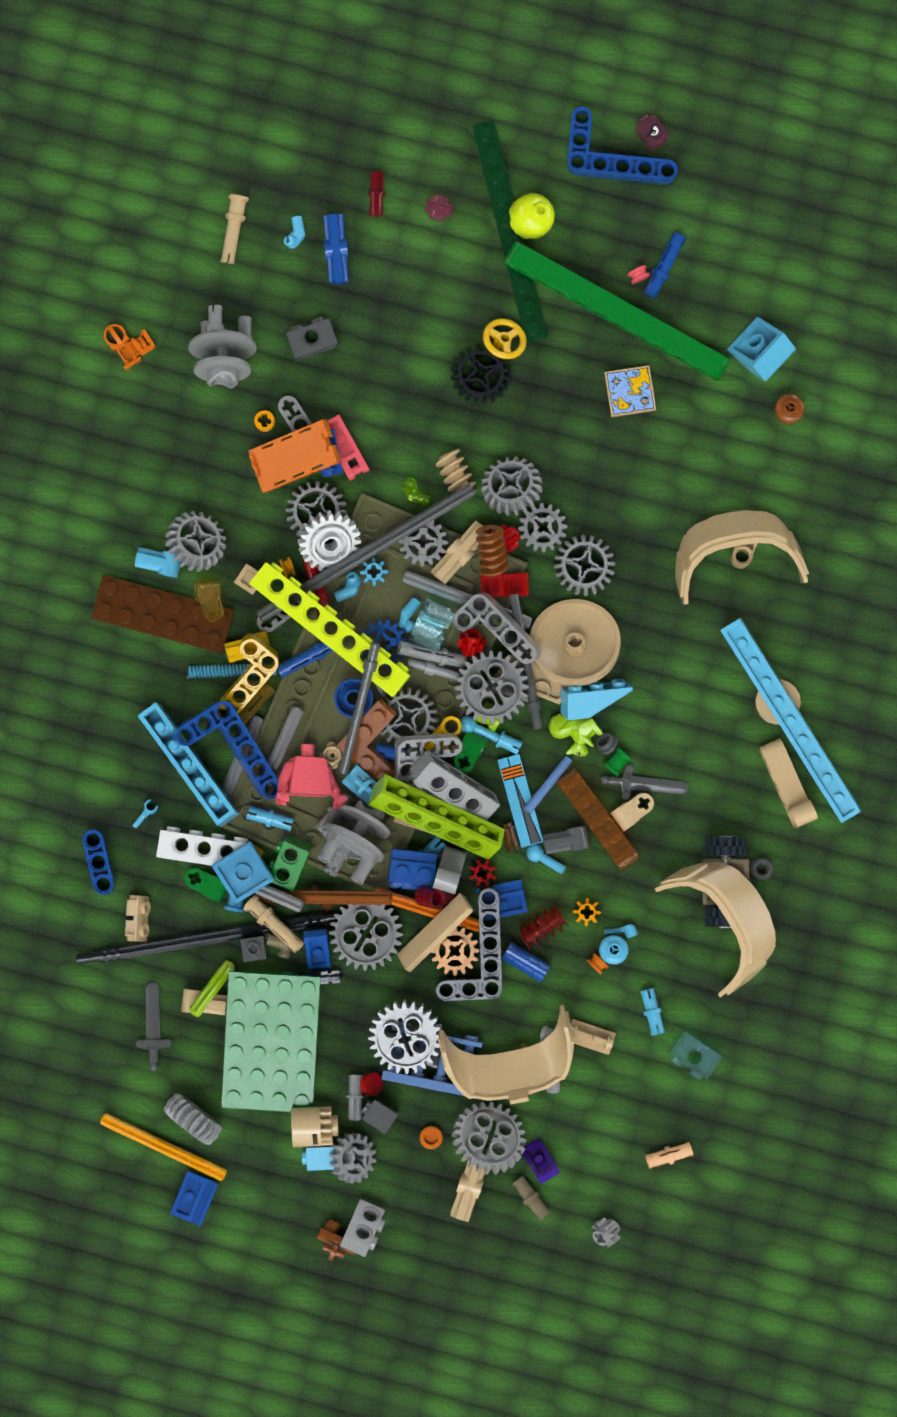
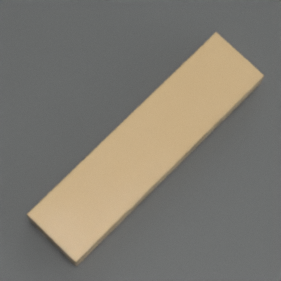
[397,893,474,972]

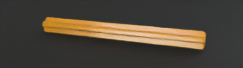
[100,1113,227,1181]

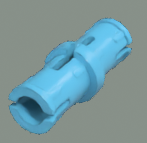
[246,805,294,832]
[640,988,665,1036]

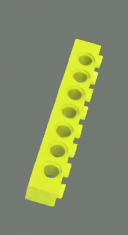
[249,562,411,698]

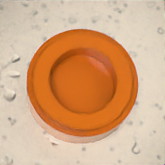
[420,1126,443,1149]

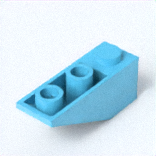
[561,679,633,720]

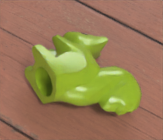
[548,713,604,757]

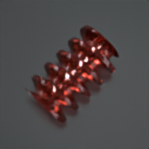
[518,904,569,952]

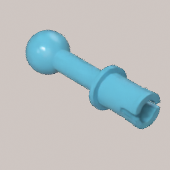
[460,715,522,755]

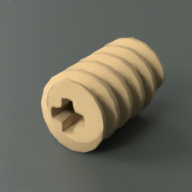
[436,449,479,492]

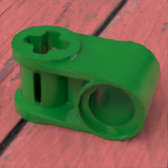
[453,732,488,774]
[185,868,226,903]

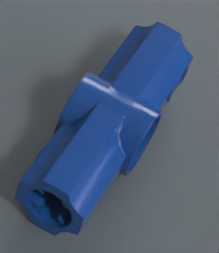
[324,214,349,284]

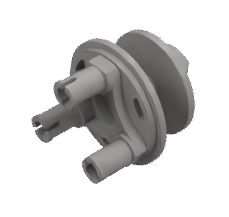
[188,305,257,389]
[317,801,390,885]

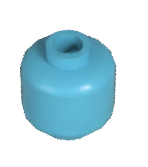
[599,935,629,965]

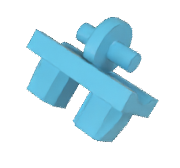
[342,765,377,809]

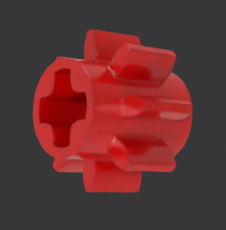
[500,524,520,554]
[457,629,486,657]
[470,860,496,886]

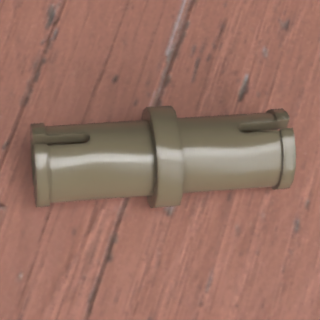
[512,1175,551,1221]

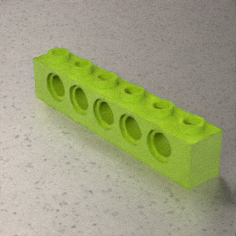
[369,774,505,860]

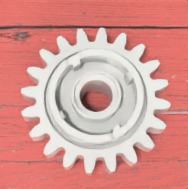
[297,510,361,572]

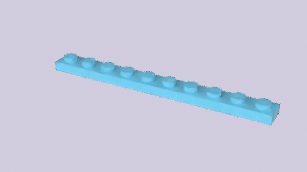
[720,618,862,823]

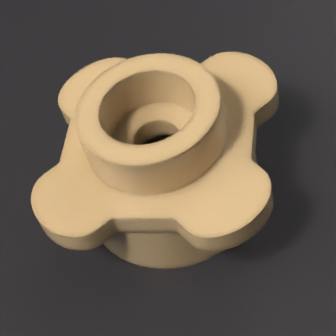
[319,742,343,769]

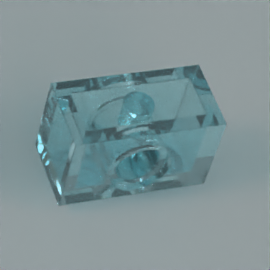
[668,1031,722,1080]

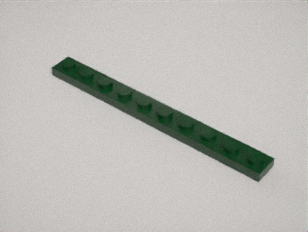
[472,120,548,344]

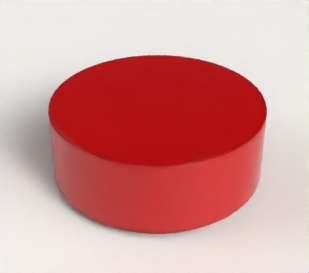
[360,1073,383,1096]

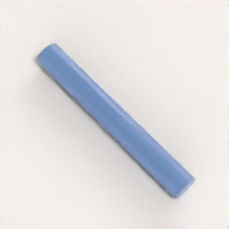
[524,756,572,814]

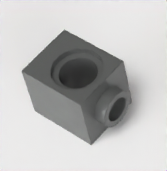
[240,936,268,962]

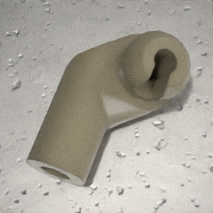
[265,934,292,959]

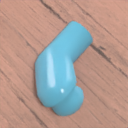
[284,216,306,248]

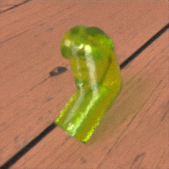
[403,477,431,506]

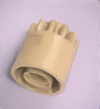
[291,1106,339,1148]

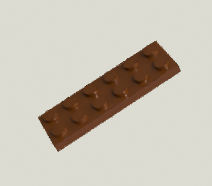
[91,575,234,654]

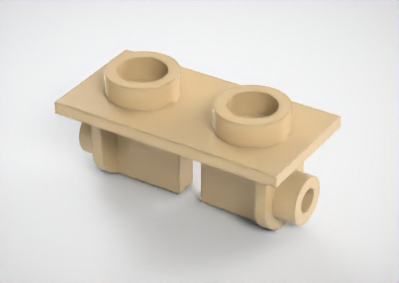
[125,895,151,942]
[571,1019,616,1055]

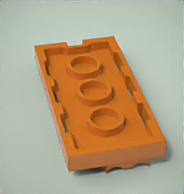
[248,419,341,493]

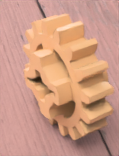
[431,928,479,976]

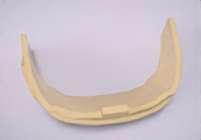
[675,510,809,605]
[655,862,776,997]
[438,1005,574,1105]

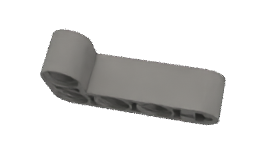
[453,593,541,664]
[433,846,467,894]

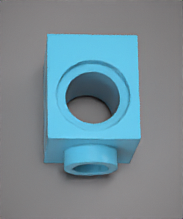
[302,1143,335,1171]

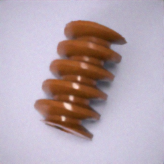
[475,525,509,577]

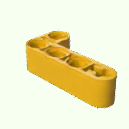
[217,634,279,718]

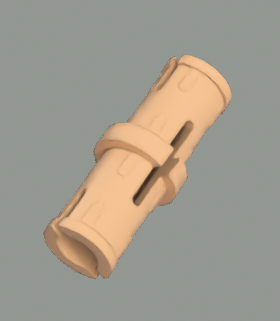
[645,1142,693,1169]

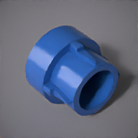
[334,679,373,719]

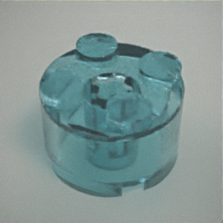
[409,598,455,651]

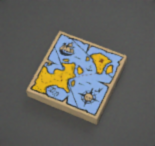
[604,365,656,418]

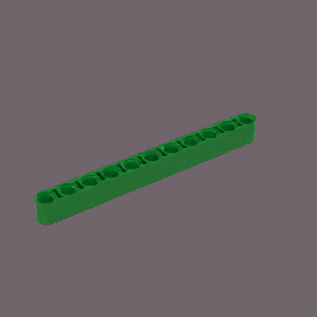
[503,241,730,381]

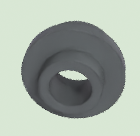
[596,732,618,754]
[750,857,773,880]

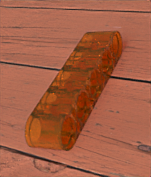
[556,768,640,872]

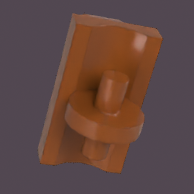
[317,1220,355,1261]

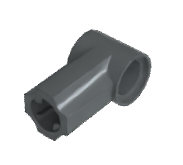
[543,826,590,854]

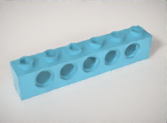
[138,702,240,827]

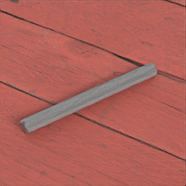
[403,571,532,629]

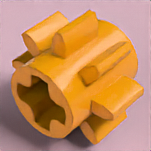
[572,898,601,927]

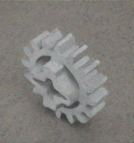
[518,503,567,553]
[398,520,448,567]
[329,1133,376,1183]

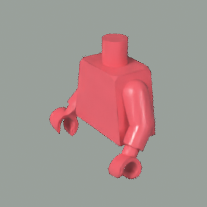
[275,744,347,809]

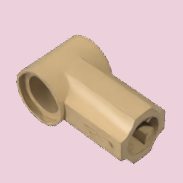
[181,989,227,1015]

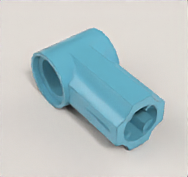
[135,547,181,578]

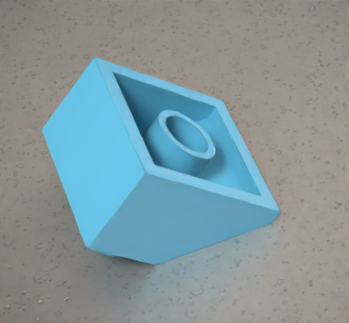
[727,317,796,382]

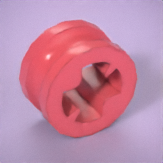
[627,265,650,284]

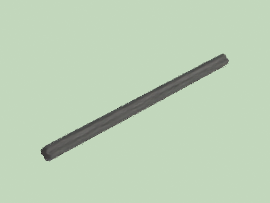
[257,484,475,622]

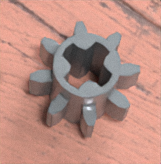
[592,1217,621,1248]

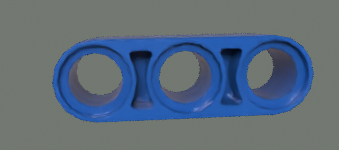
[83,830,115,895]

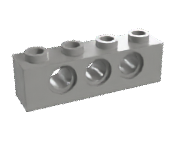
[410,750,500,821]

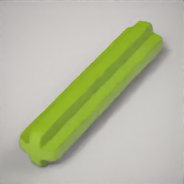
[189,960,234,1017]

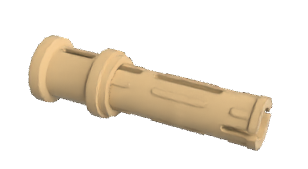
[220,194,249,265]
[243,894,304,953]

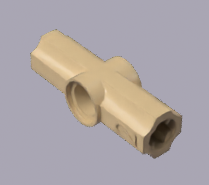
[431,521,482,585]
[450,1153,485,1222]

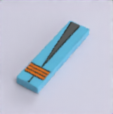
[497,754,543,848]

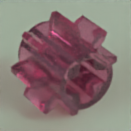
[425,195,453,222]

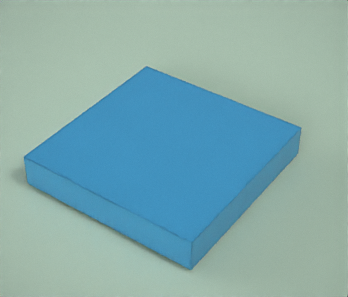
[211,841,275,904]

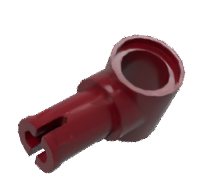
[415,886,458,910]

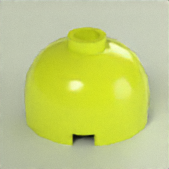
[509,193,555,239]

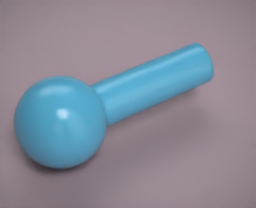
[526,844,566,874]

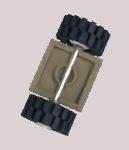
[703,836,750,928]

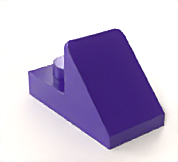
[522,1138,560,1184]

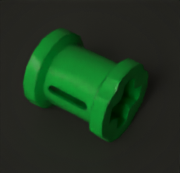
[602,747,632,777]

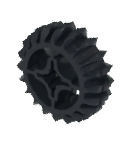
[450,344,511,405]

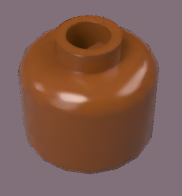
[774,394,805,425]

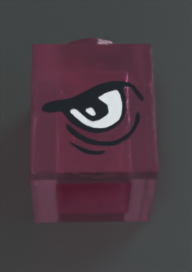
[635,114,670,153]

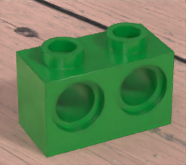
[268,834,313,891]

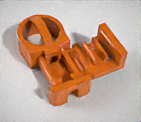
[104,324,156,370]

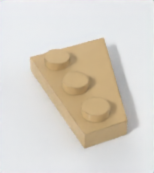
[493,647,568,704]

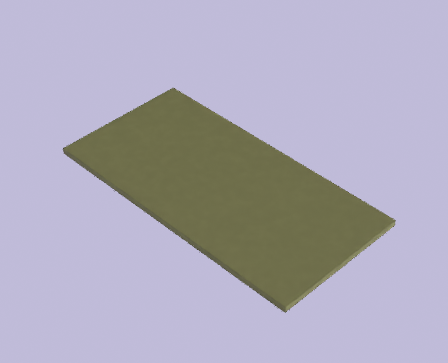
[219,493,528,891]

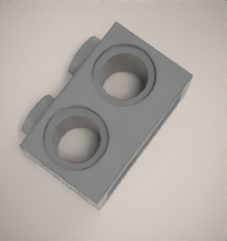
[340,1199,386,1257]

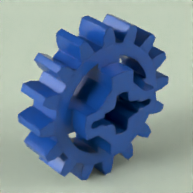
[362,620,408,669]

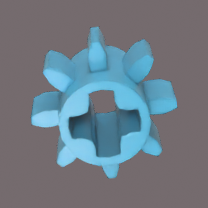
[360,558,388,587]

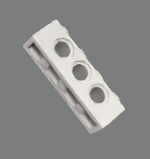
[156,826,248,866]

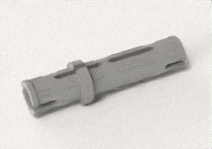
[397,640,466,669]

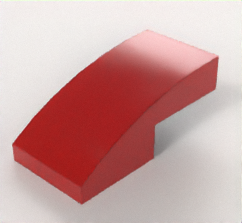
[480,573,530,598]

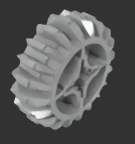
[481,456,543,516]
[286,481,347,536]
[165,511,226,572]
[554,534,615,596]
[380,687,438,749]
[164,1093,222,1145]

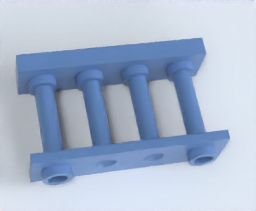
[382,1022,482,1096]

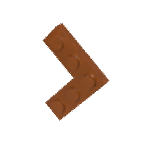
[336,698,397,782]

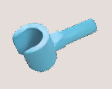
[132,799,158,829]
[604,924,638,939]

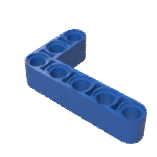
[567,106,678,184]
[171,701,278,799]

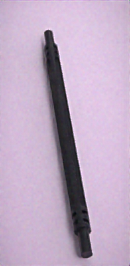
[76,911,343,964]

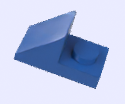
[303,929,331,970]

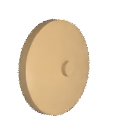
[530,599,621,686]

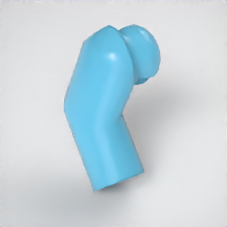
[334,571,361,602]
[398,598,421,633]

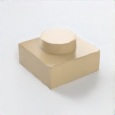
[234,564,258,595]

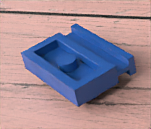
[387,848,438,887]
[476,880,528,921]
[170,1171,219,1226]

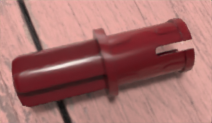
[368,171,386,217]

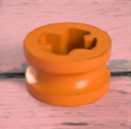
[586,953,608,975]

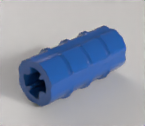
[502,942,551,982]

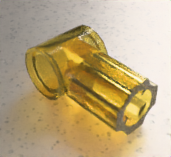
[194,580,224,622]

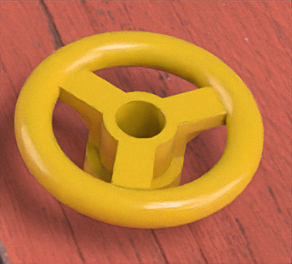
[483,318,527,359]

